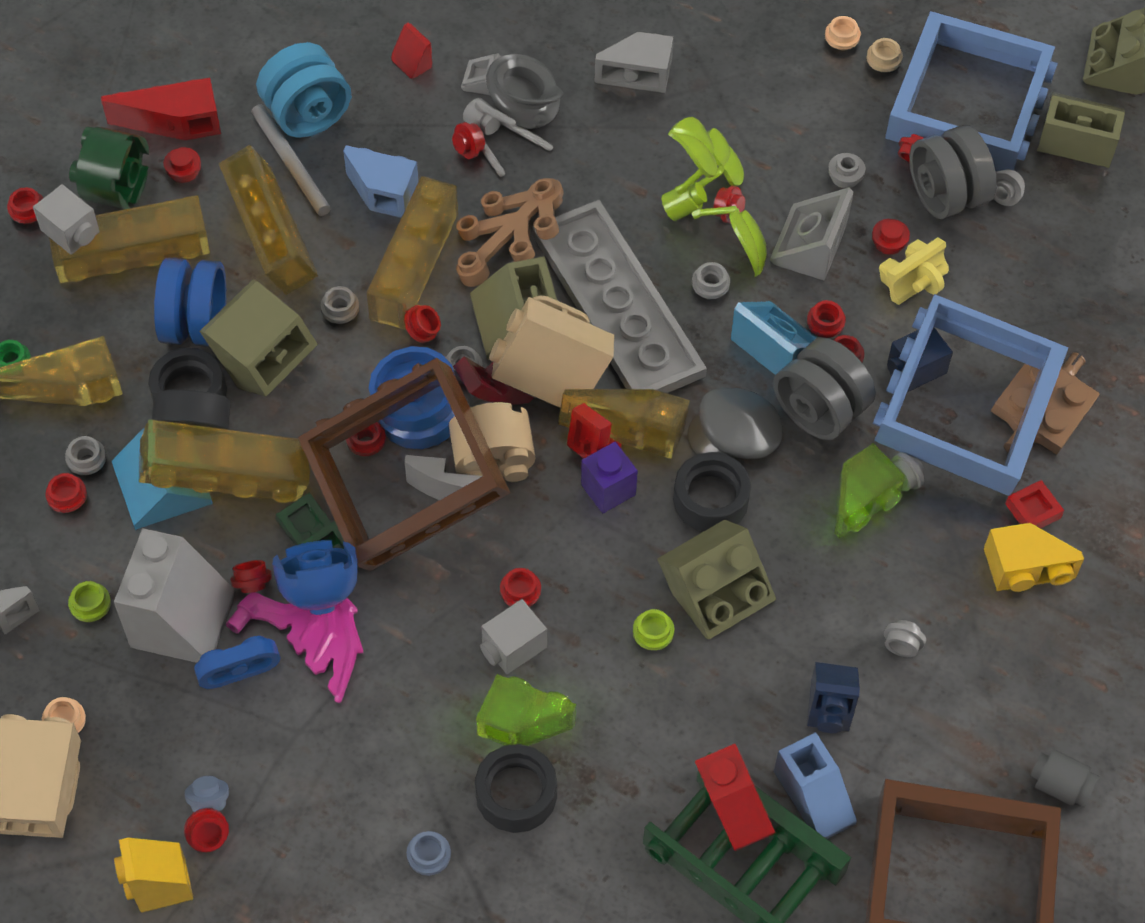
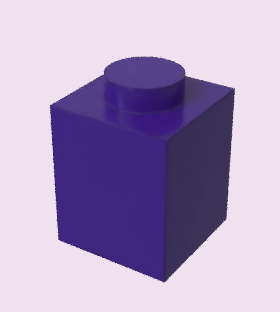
[581,441,638,514]

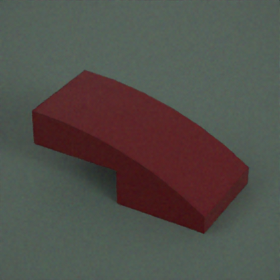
[453,356,534,404]

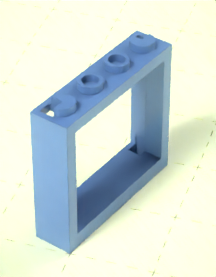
[885,11,1058,171]
[872,294,1068,496]

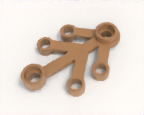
[456,178,564,287]

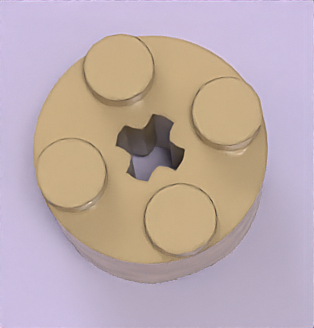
[449,402,536,482]

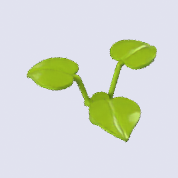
[661,117,767,277]

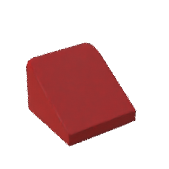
[391,22,433,79]

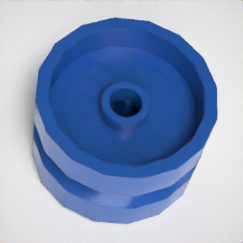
[154,258,227,347]
[369,346,458,449]

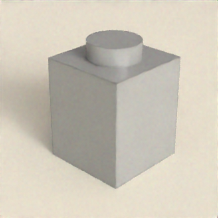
[33,184,100,255]
[480,599,547,674]

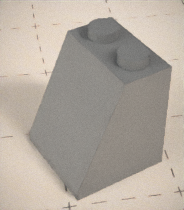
[114,528,236,663]

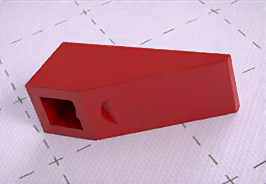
[101,77,221,140]

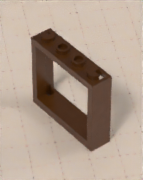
[298,358,510,571]
[865,779,1061,923]

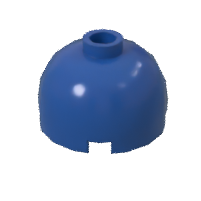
[272,540,358,615]

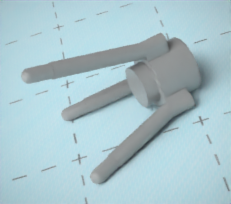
[463,98,553,177]

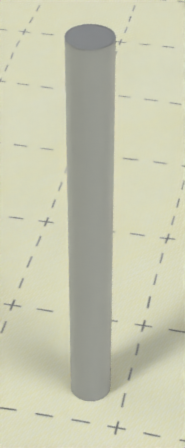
[251,104,331,216]

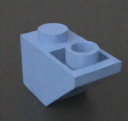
[343,145,419,218]
[774,732,857,839]

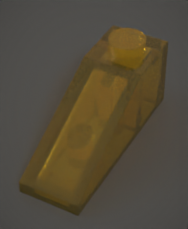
[0,336,123,406]
[558,389,690,459]

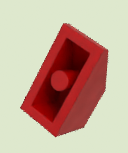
[695,743,776,851]

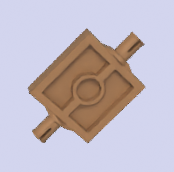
[991,352,1100,455]

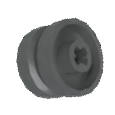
[909,125,997,219]
[773,338,876,440]

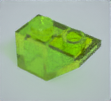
[834,443,906,538]
[476,674,576,746]

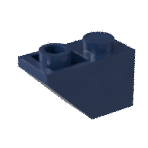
[807,662,860,733]

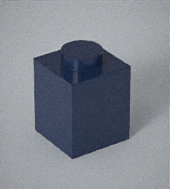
[887,327,953,392]

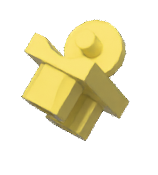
[879,237,949,305]

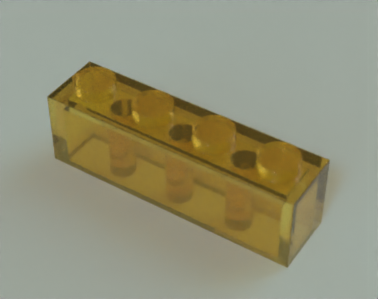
[218,145,318,295]
[366,176,458,330]
[49,195,210,283]
[139,419,310,503]

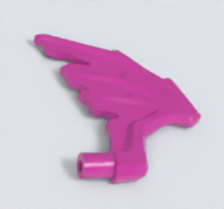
[226,592,363,703]

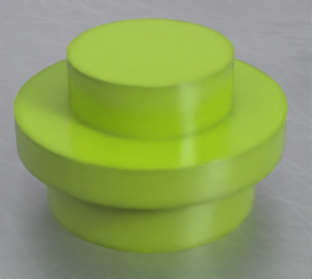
[68,581,111,622]
[633,609,674,650]

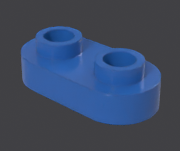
[194,636,281,689]

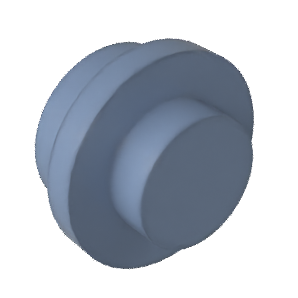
[185,776,229,812]
[406,831,451,876]

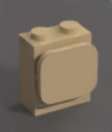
[489,296,614,413]
[0,714,81,838]

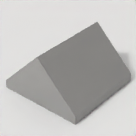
[770,187,854,281]

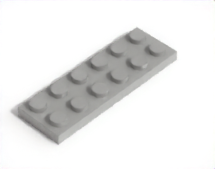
[532,200,707,406]

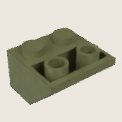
[1083,7,1145,95]
[1037,92,1125,168]
[470,256,557,359]
[200,280,318,397]
[657,520,777,639]

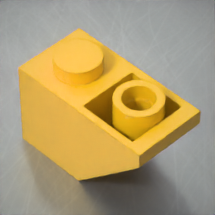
[984,523,1084,592]
[114,838,193,913]

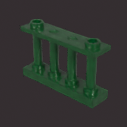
[643,752,851,923]

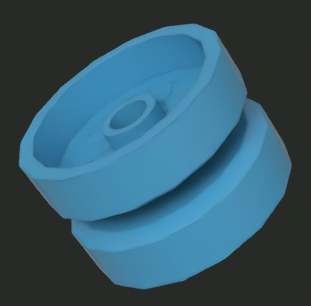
[256,42,352,138]

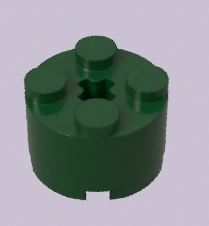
[69,126,149,210]

